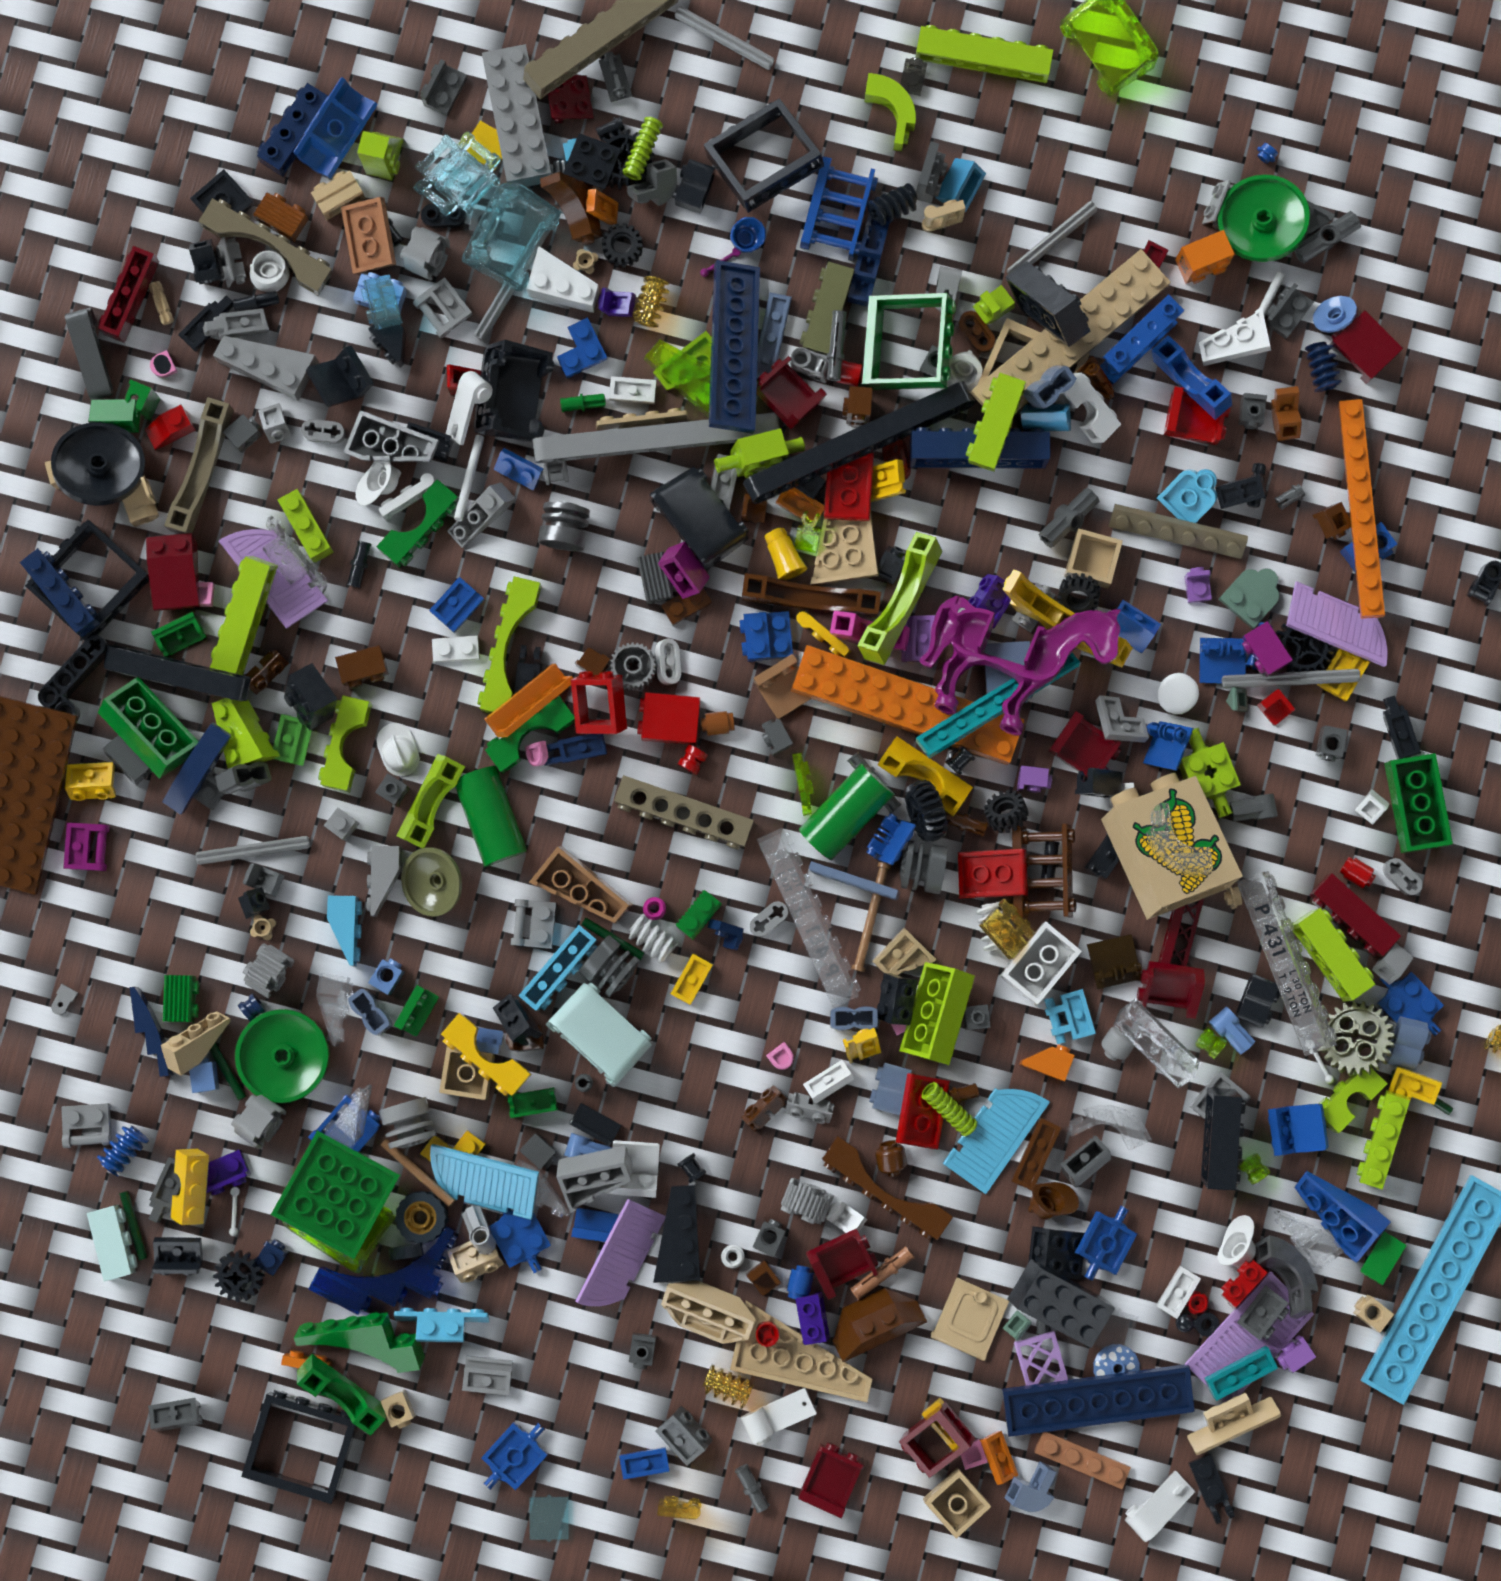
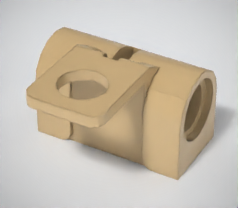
[122,475,159,527]

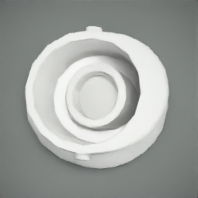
[250,250,289,292]
[1158,673,1199,714]

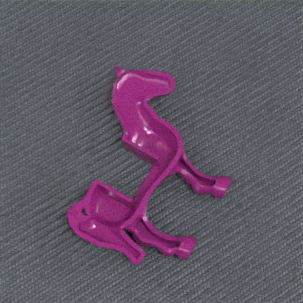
[919,596,1121,736]

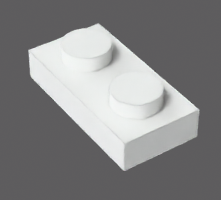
[609,376,656,404]
[432,636,480,663]
[803,1060,854,1104]
[1156,1266,1201,1319]

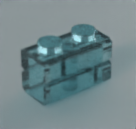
[361,275,402,330]

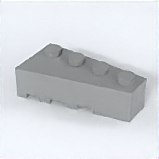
[213,336,319,401]

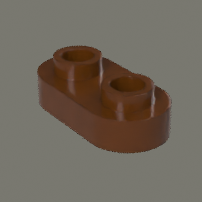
[959,311,995,353]

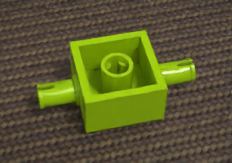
[714,428,805,478]
[1179,727,1241,818]

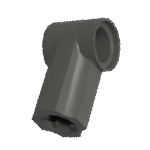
[1229,794,1278,822]

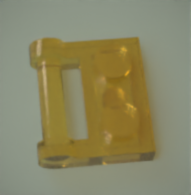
[657,1496,701,1519]

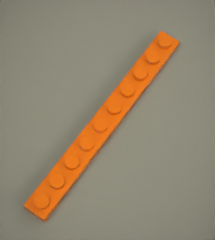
[1338,399,1385,619]

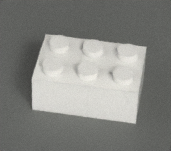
[1000,922,1082,1006]

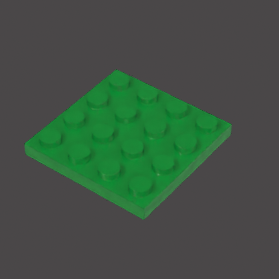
[270,1131,400,1259]

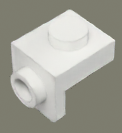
[826,1200,867,1233]

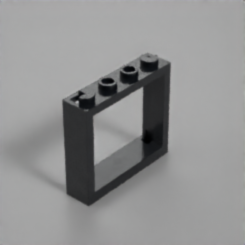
[703,98,824,213]
[25,519,149,641]
[241,1390,357,1504]

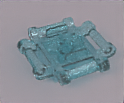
[414,132,501,216]

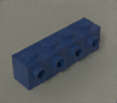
[257,83,328,177]
[20,548,100,637]

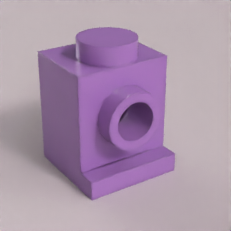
[1017,766,1052,792]
[1276,1335,1316,1373]

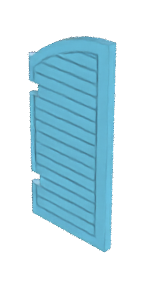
[942,1088,1050,1194]
[430,1144,539,1220]

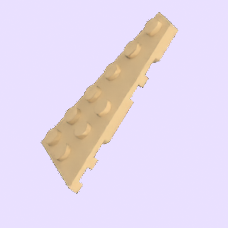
[810,509,879,586]
[730,1300,872,1402]

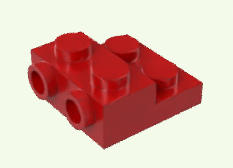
[1221,1260,1267,1309]

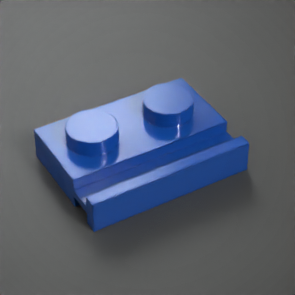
[429,577,485,633]

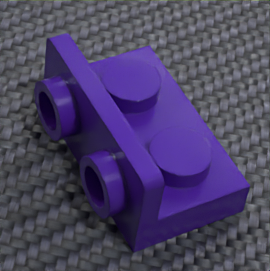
[968,574,1011,629]
[206,1149,251,1196]
[796,1292,830,1345]

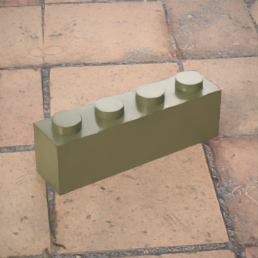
[799,262,854,356]

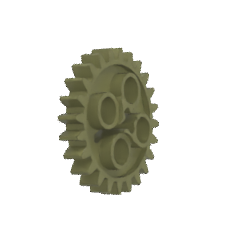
[1318,1001,1396,1077]

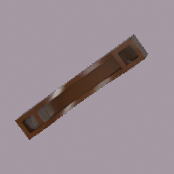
[742,573,881,619]
[821,1136,953,1240]

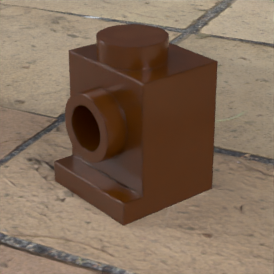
[1312,502,1351,540]

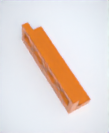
[484,663,573,737]

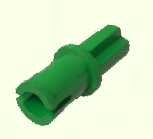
[560,394,606,413]

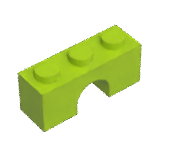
[277,489,334,563]
[1319,1068,1388,1133]

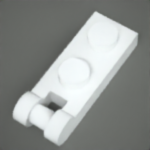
[378,473,435,521]

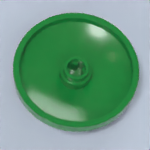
[1218,175,1310,262]
[235,1009,329,1103]

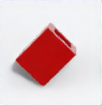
[1257,688,1295,726]

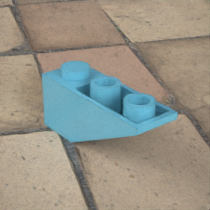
[327,895,362,966]

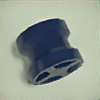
[238,993,267,1022]

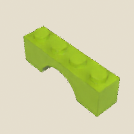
[318,695,372,793]
[396,754,465,849]

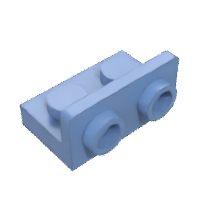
[455,1027,504,1054]

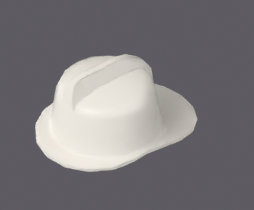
[941,350,983,392]
[356,461,401,505]
[377,723,420,777]
[1218,1215,1256,1269]

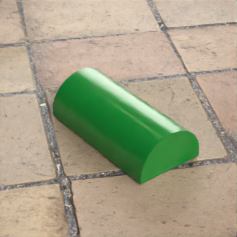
[799,763,895,861]
[455,766,528,868]

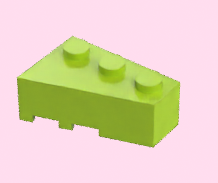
[357,131,404,181]
[211,698,280,769]

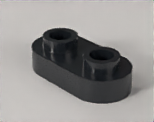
[421,203,466,228]

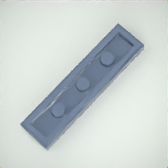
[757,292,792,378]
[809,861,901,901]

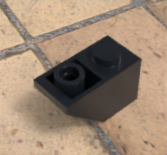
[368,311,406,368]

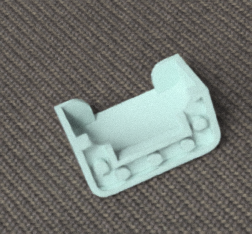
[545,982,652,1087]

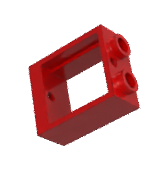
[571,671,627,734]

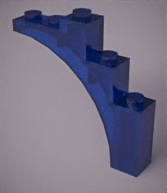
[308,1226,457,1315]

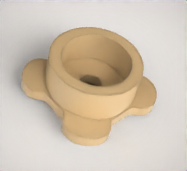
[573,249,598,274]
[1224,886,1242,909]
[250,915,276,941]

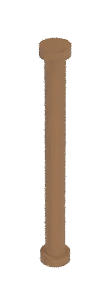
[851,862,892,972]

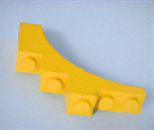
[1003,570,1133,668]

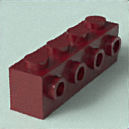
[98,246,160,343]
[1309,873,1401,957]

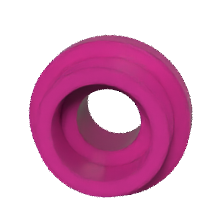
[643,897,666,920]

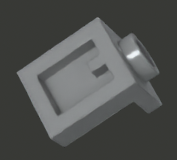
[258,403,291,443]

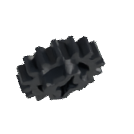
[213,1250,265,1302]

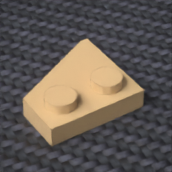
[872,928,936,975]

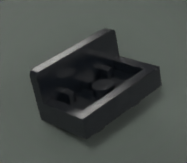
[877,973,918,1025]
[152,1237,203,1276]

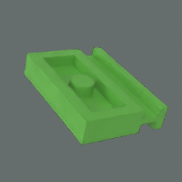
[273,714,312,766]

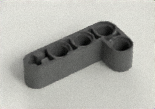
[65,307,114,400]

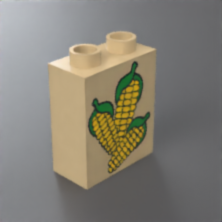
[1101,773,1243,920]

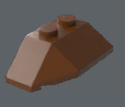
[833,1288,927,1362]

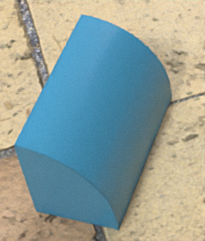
[936,158,986,212]
[1021,404,1071,432]

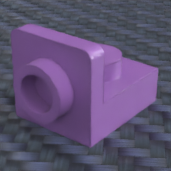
[1184,567,1212,603]

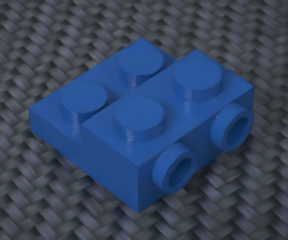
[739,611,793,662]

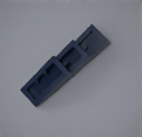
[847,213,890,307]
[162,723,232,815]
[129,987,174,1077]

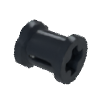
[677,1153,706,1183]

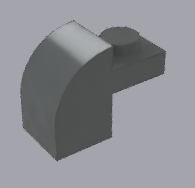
[627,159,677,206]

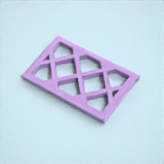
[1014,1331,1068,1386]

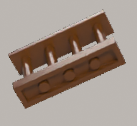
[1012,824,1077,919]

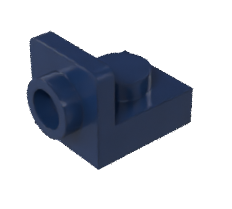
[707,919,744,950]
[256,1238,289,1276]

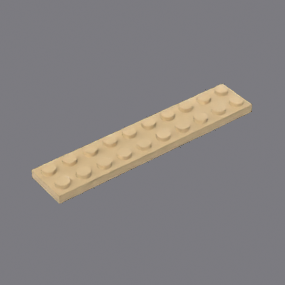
[971,249,1171,412]

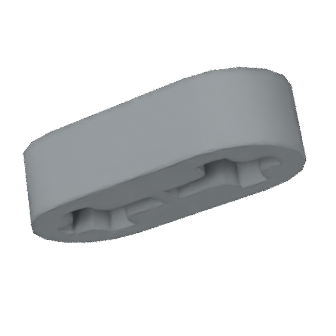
[301,419,346,444]
[1383,858,1422,896]
[750,901,788,937]

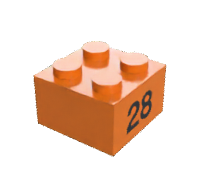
[1175,230,1235,284]

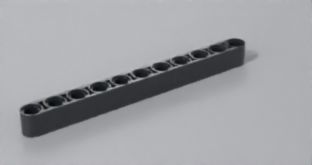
[743,381,975,504]

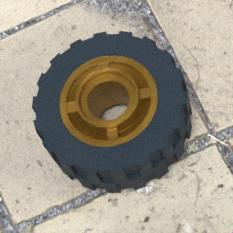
[395,1191,449,1243]

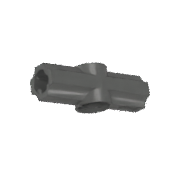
[1294,211,1361,264]
[1038,488,1100,548]

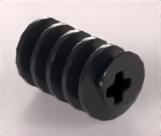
[867,183,917,226]

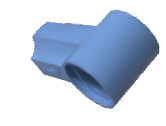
[1209,1007,1256,1055]
[564,1133,611,1157]

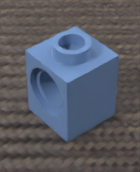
[368,958,405,996]
[189,1058,220,1093]

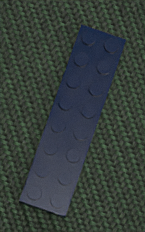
[709,260,760,434]
[1002,1364,1195,1437]

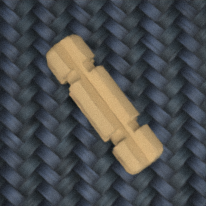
[149,281,174,325]

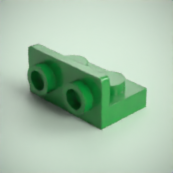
[394,985,439,1036]

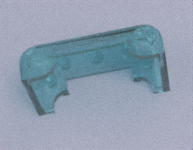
[462,183,562,292]

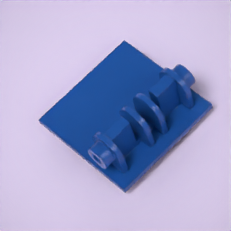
[1199,638,1246,684]
[1143,721,1194,771]
[866,813,916,865]

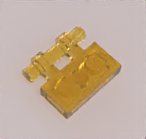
[979,899,1035,960]

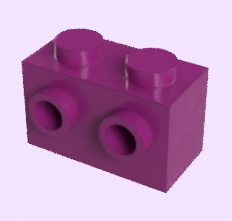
[658,541,710,599]
[1242,621,1292,677]

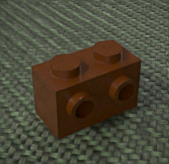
[842,386,872,428]
[335,645,389,689]

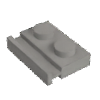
[462,1355,513,1396]

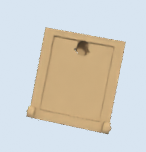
[931,1278,1009,1361]

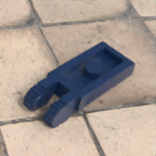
[544,734,608,766]

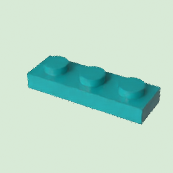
[1204,1346,1278,1401]

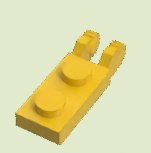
[796,611,851,657]

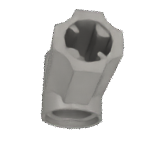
[462,1206,496,1255]

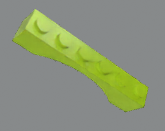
[857,532,943,665]
[477,576,542,714]

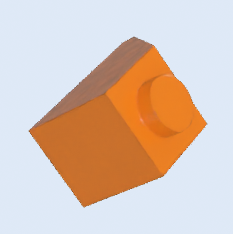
[1019,1044,1075,1081]

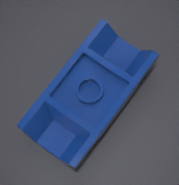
[293,77,378,179]

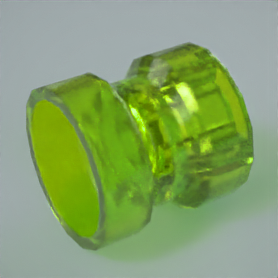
[1195,1027,1227,1059]
[1238,1153,1271,1185]

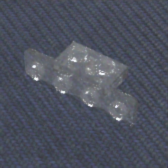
[263,515,327,593]

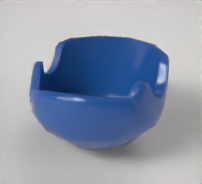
[730,217,766,253]

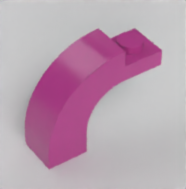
[830,611,910,651]

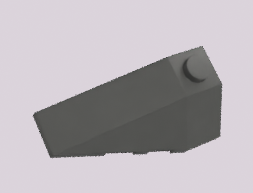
[343,410,439,462]

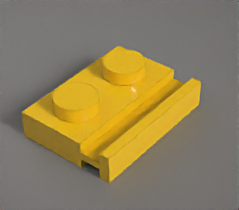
[871,459,906,502]
[1317,648,1370,702]
[843,1028,881,1064]

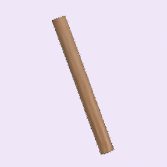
[381,1139,455,1207]

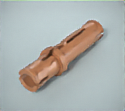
[850,1246,914,1300]

